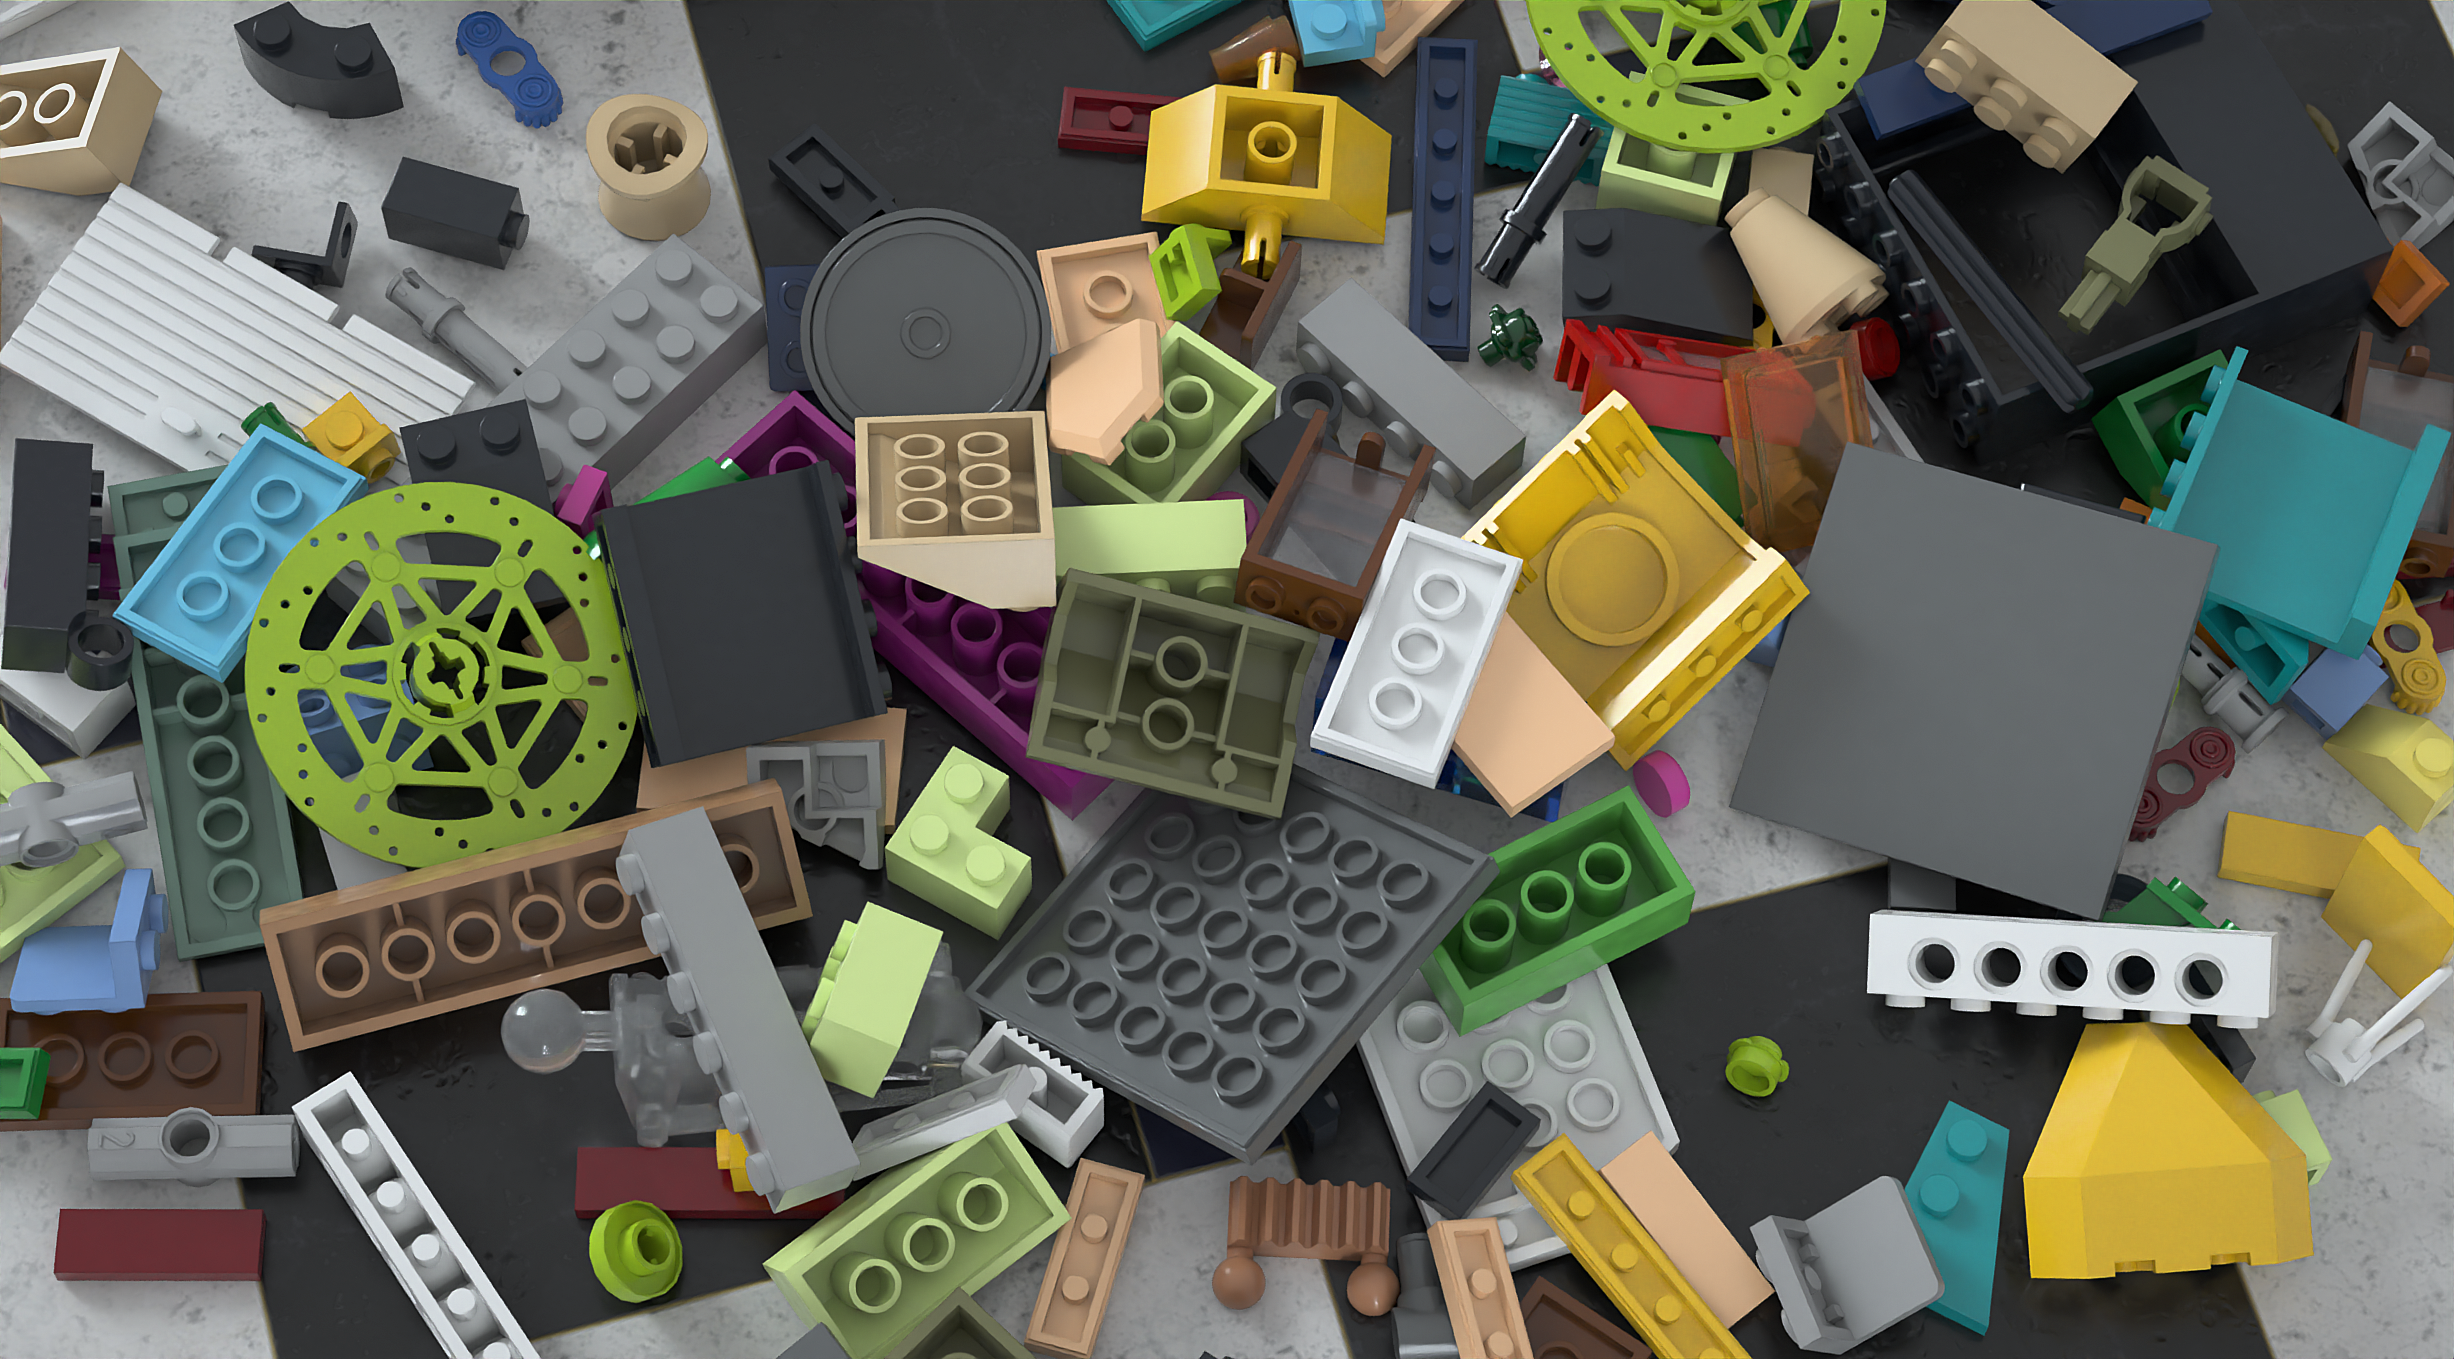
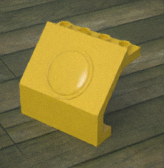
[1461,390,1810,771]

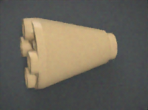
[1725,187,1889,358]

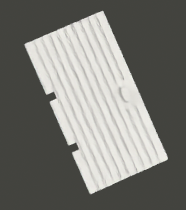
[0,183,476,541]

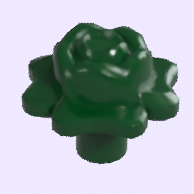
[1477,304,1543,372]

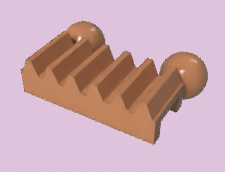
[1212,1176,1400,1316]

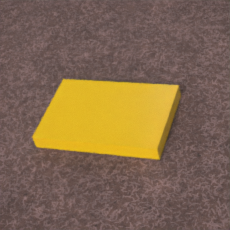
[2321,824,2454,1000]

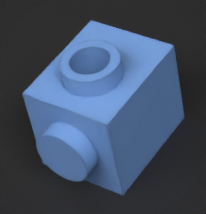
[2281,644,2389,740]

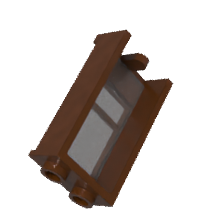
[2340,331,2454,578]
[1233,409,1436,642]

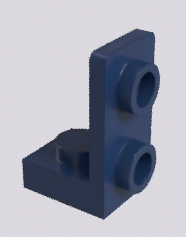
[765,264,820,391]

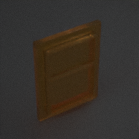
[1720,330,1874,553]

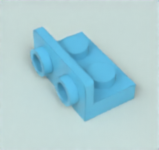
[1288,0,1385,67]

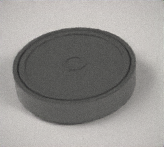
[800,208,1051,437]

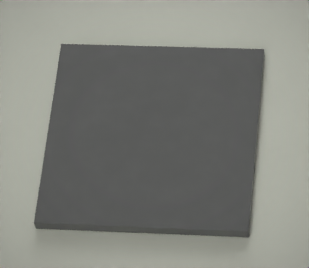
[1729,442,2221,922]
[959,763,1500,1166]

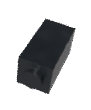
[381,157,530,270]

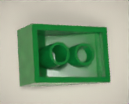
[2091,349,2228,511]

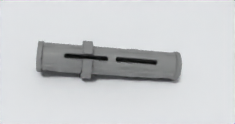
[385,267,528,393]

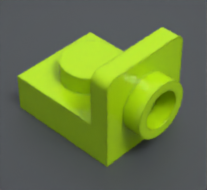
[1149,223,1232,322]

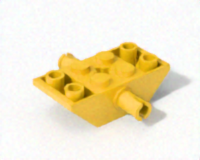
[1141,52,1392,280]

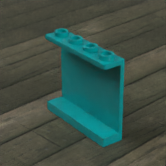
[2146,346,2451,660]

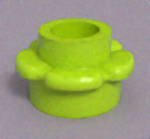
[1725,1036,1789,1097]

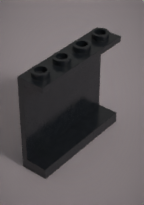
[592,460,892,768]

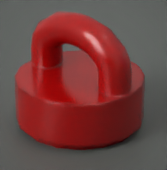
[1837,317,1900,381]

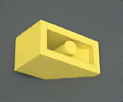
[2322,704,2454,834]

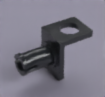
[251,201,358,290]

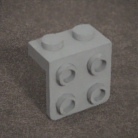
[1750,1176,1945,1355]

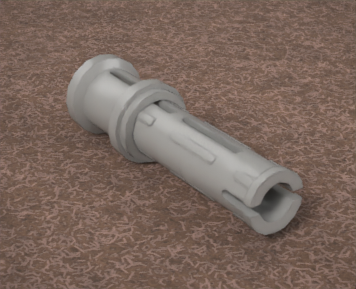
[2181,632,2290,754]

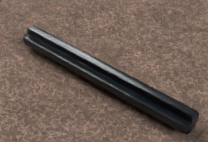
[1887,170,2094,414]

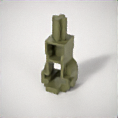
[2058,156,2213,335]

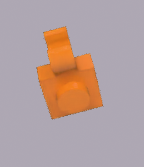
[2373,238,2450,327]

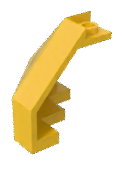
[2023,1021,2314,1279]

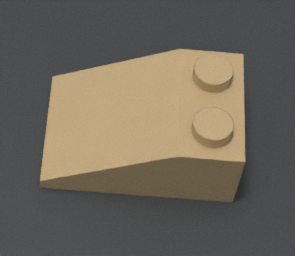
[0,47,162,196]

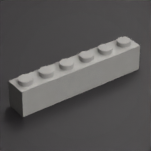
[616,806,861,1214]

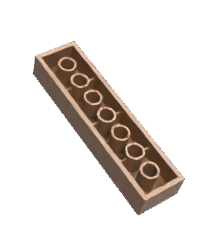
[260,778,813,1052]

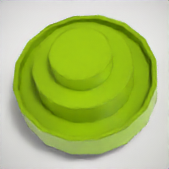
[589,1200,682,1303]

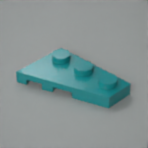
[1904,1100,2010,1336]

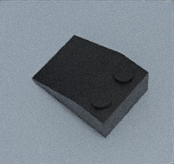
[1562,208,1754,347]
[399,399,567,624]

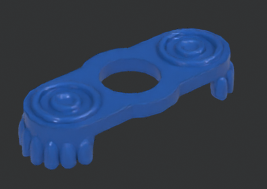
[456,11,564,128]

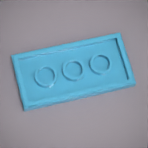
[112,423,369,683]

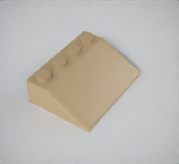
[855,411,1057,612]

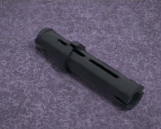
[1474,113,1604,289]

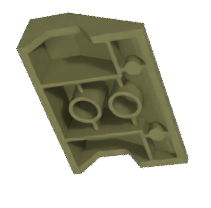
[1025,568,1320,820]

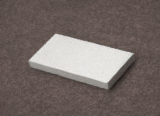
[1310,518,1523,789]

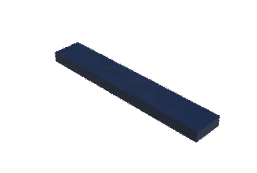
[1853,0,2213,141]
[1408,37,1478,362]

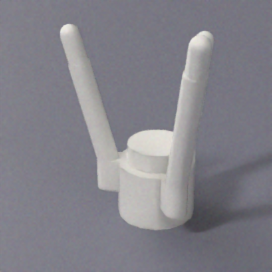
[2305,939,2453,1087]

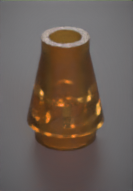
[1208,15,1302,85]

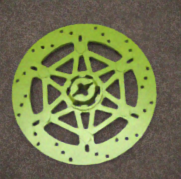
[1525,0,1886,153]
[245,482,638,869]

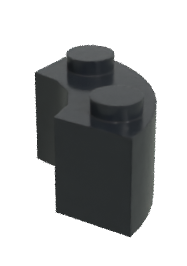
[233,1,404,119]

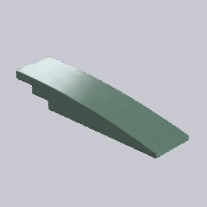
[107,464,305,962]

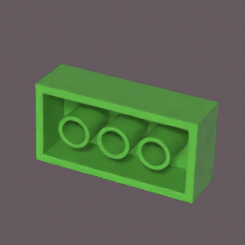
[1419,785,1696,1037]

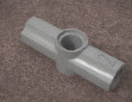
[0,771,148,867]
[87,1107,300,1187]

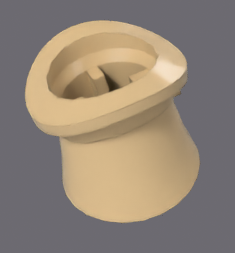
[586,94,711,241]

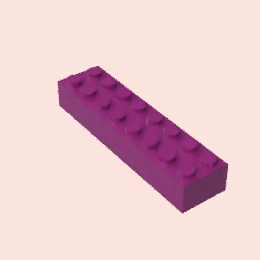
[715,390,1115,821]

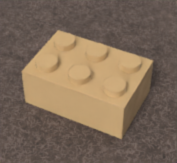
[1915,0,2138,173]

